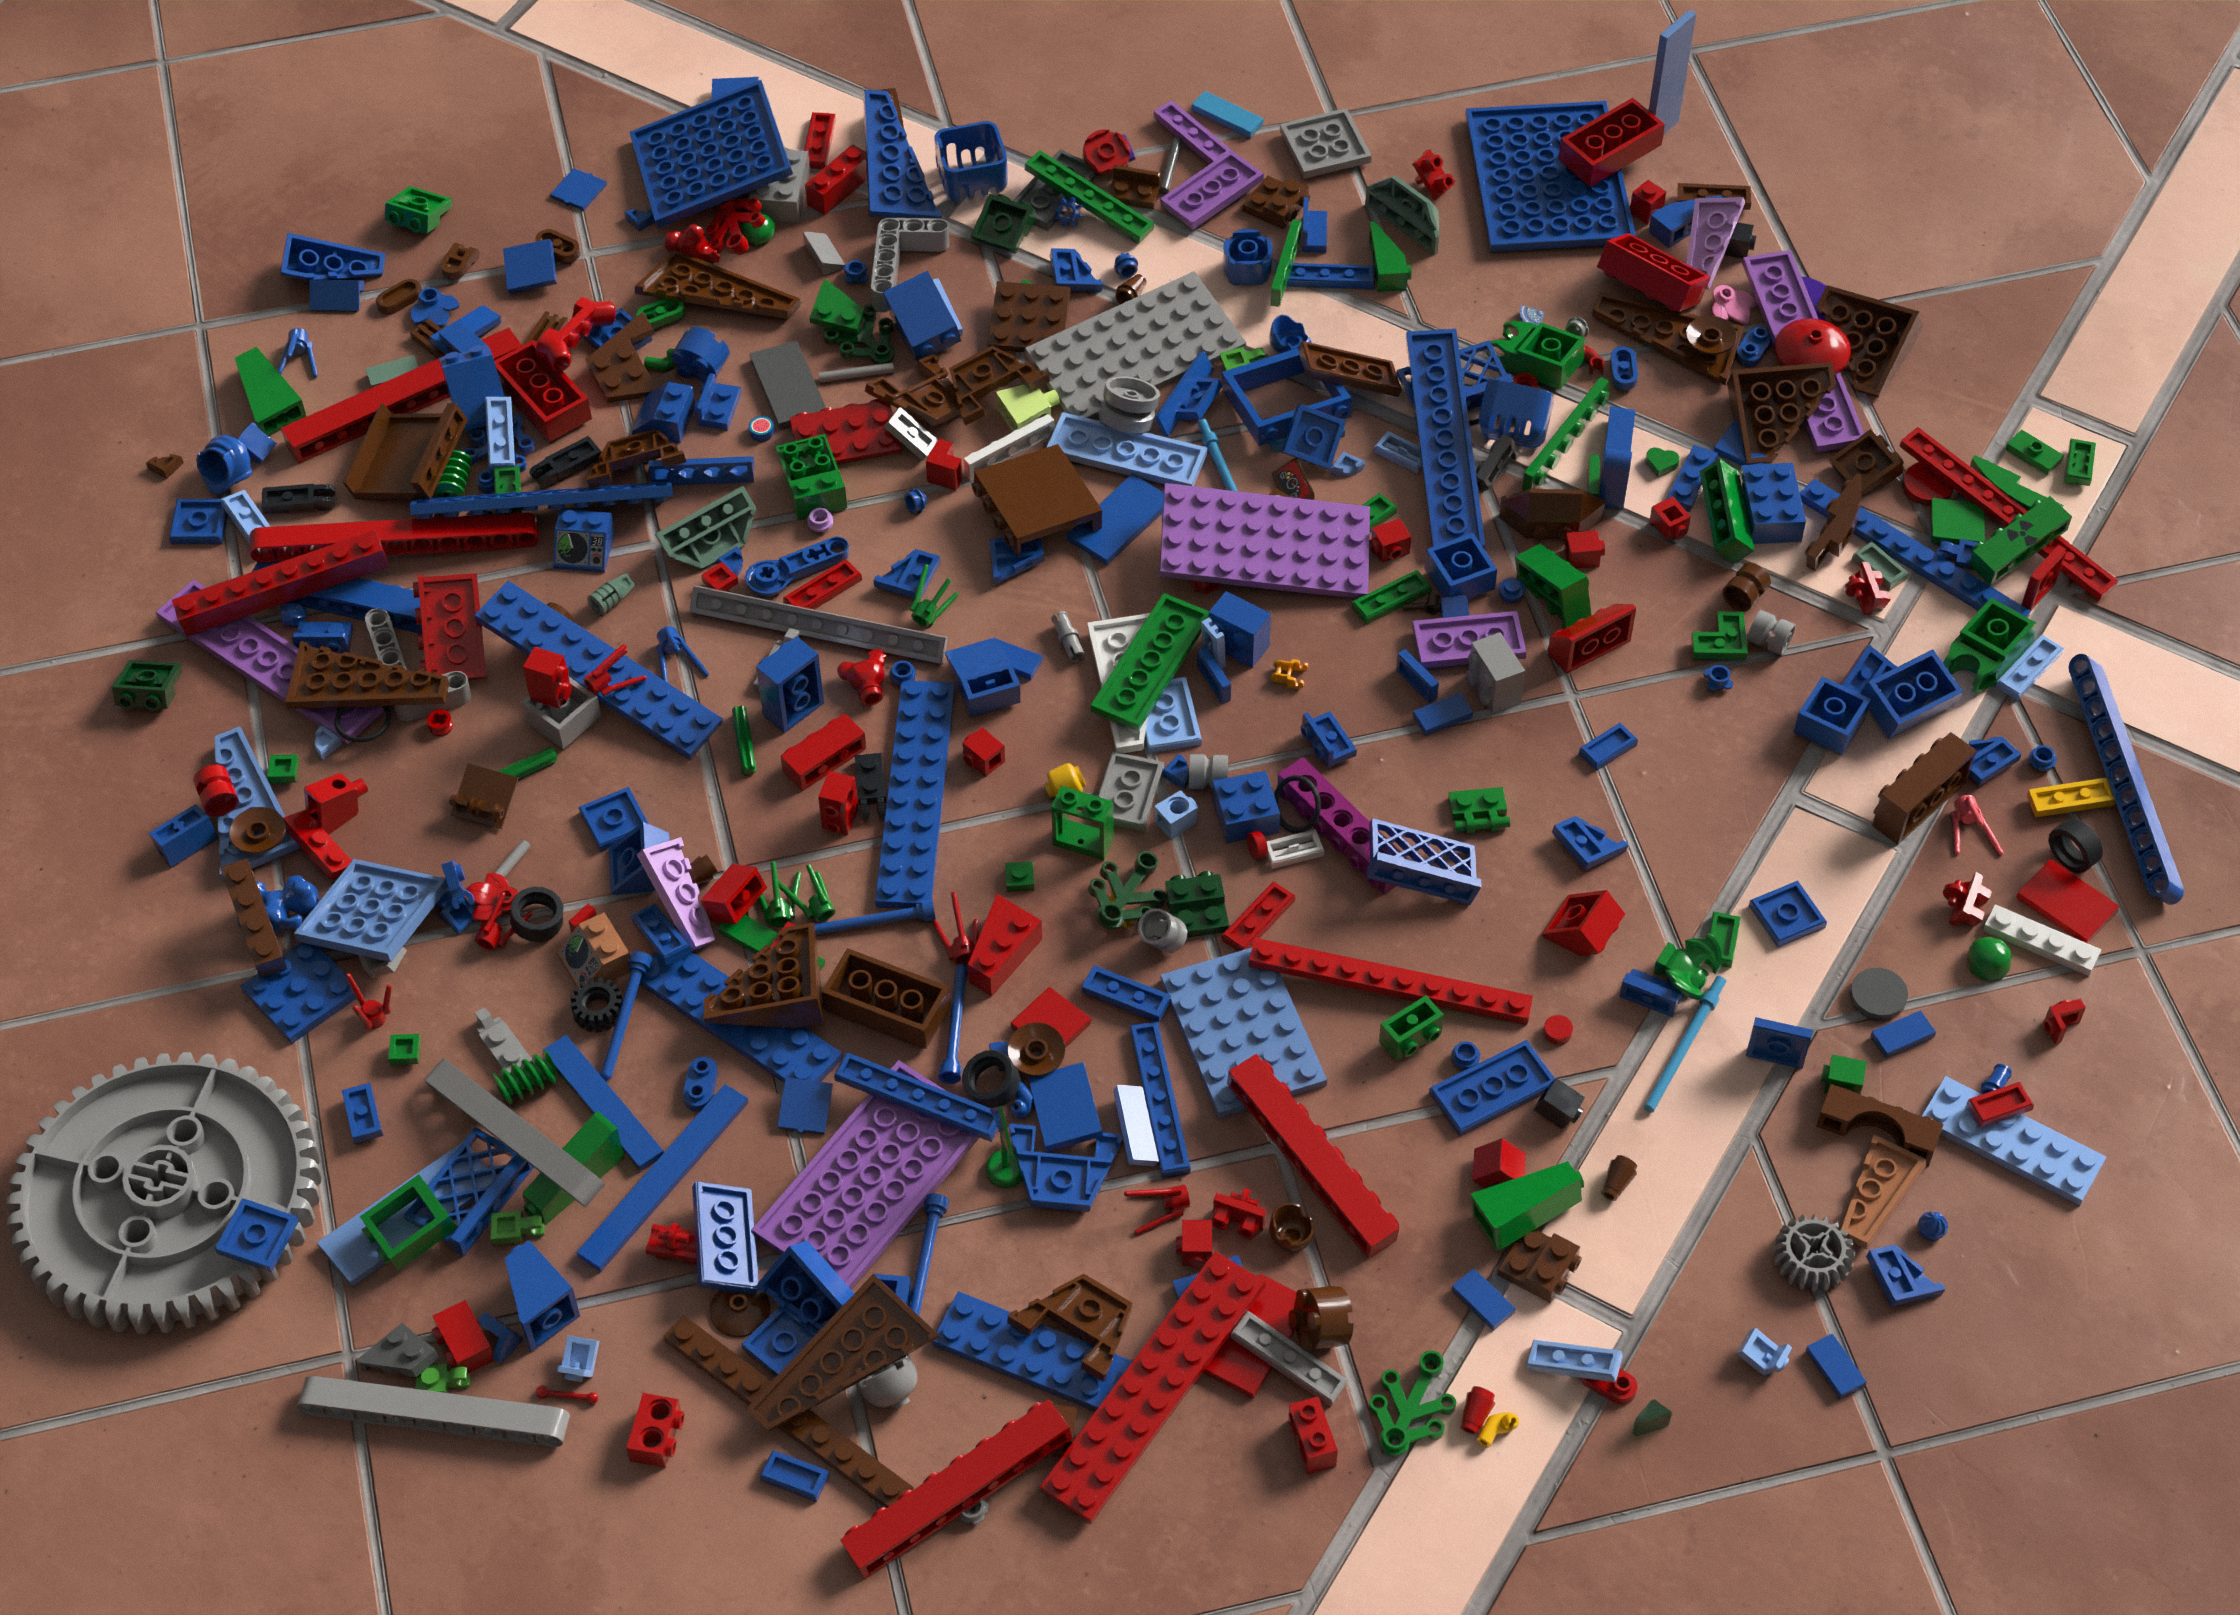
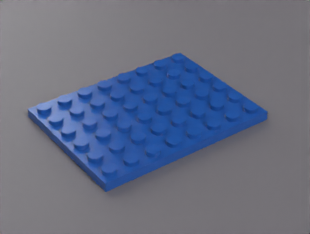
[1465,101,1636,252]

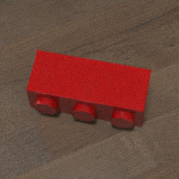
[805,144,867,215]
[780,713,867,791]

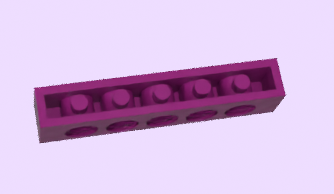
[1277,757,1409,895]

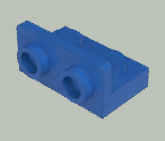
[694,373,741,430]
[292,622,353,653]

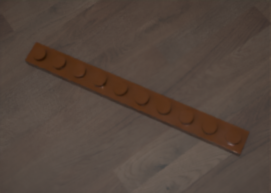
[663,1315,914,1508]

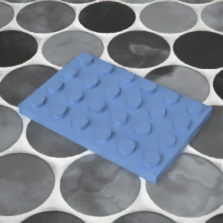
[1160,948,1327,1119]

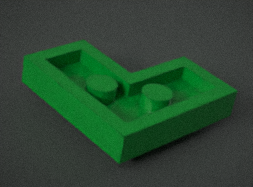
[1691,611,1748,660]

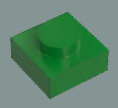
[267,754,299,783]
[1005,861,1035,892]
[388,1034,421,1065]

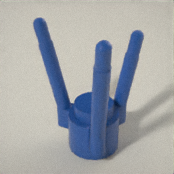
[278,328,318,378]
[656,626,709,683]

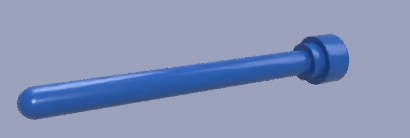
[814,898,936,935]
[601,951,653,1081]
[938,964,967,1084]
[909,1193,949,1316]

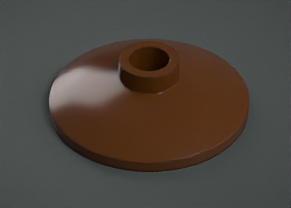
[1686,316,1737,355]
[229,807,286,854]
[1008,1023,1065,1076]
[710,1290,770,1337]

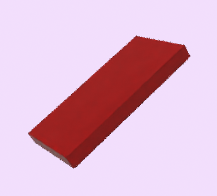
[1203,1273,1296,1399]

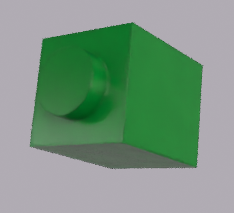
[1820,1054,1867,1094]

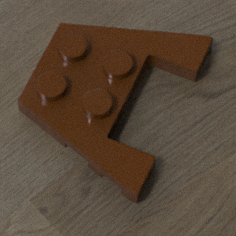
[586,312,684,403]
[949,346,1050,426]
[865,354,961,427]
[586,428,687,489]
[1007,1274,1133,1382]

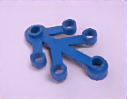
[463,413,535,494]

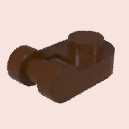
[440,242,479,280]

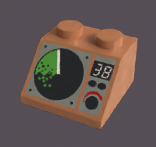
[557,912,630,989]

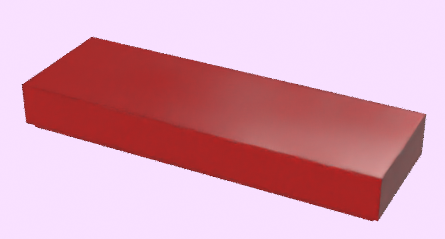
[804,112,836,169]
[783,559,862,610]
[1222,881,1295,951]

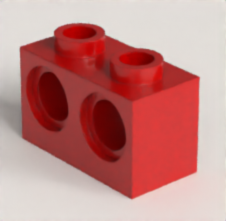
[818,771,859,835]
[626,1393,685,1468]
[1288,1396,1338,1475]

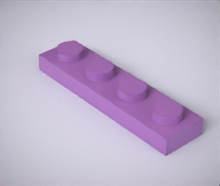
[1154,100,1231,164]

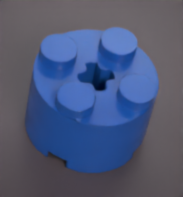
[1223,229,1272,285]
[671,326,730,383]

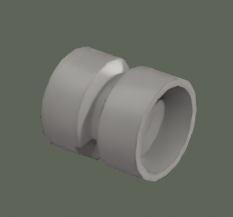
[1747,610,1796,656]
[1189,754,1228,789]
[1138,909,1187,953]

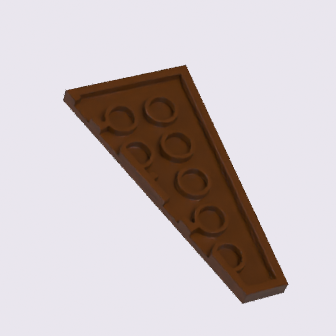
[635,250,800,319]

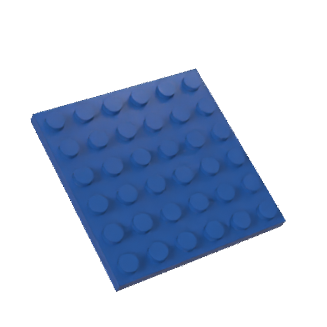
[629,80,793,228]

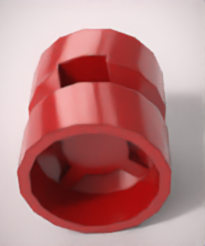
[193,764,239,817]

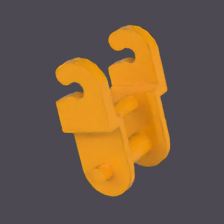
[1270,659,1308,689]

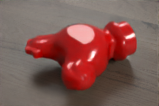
[665,224,721,264]
[837,649,887,706]

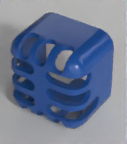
[934,121,1008,201]
[1479,379,1554,448]

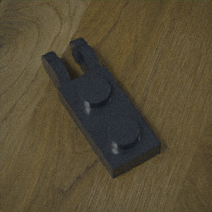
[529,436,602,489]
[261,483,336,514]
[855,753,886,819]

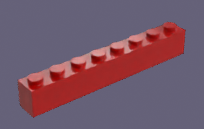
[172,530,389,637]
[1227,1053,1400,1259]
[840,1399,1073,1579]

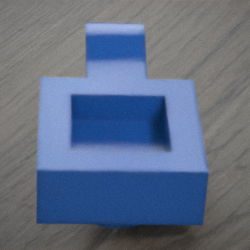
[1936,538,1978,571]
[441,859,475,909]

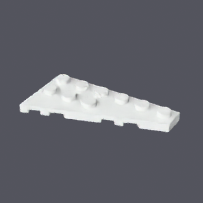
[1087,613,1150,753]

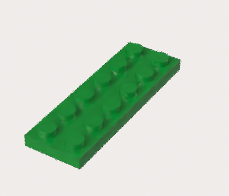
[1090,593,1209,731]

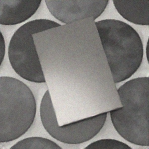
[1098,751,1165,832]

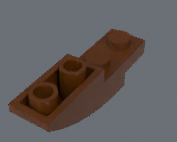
[1805,473,1862,571]

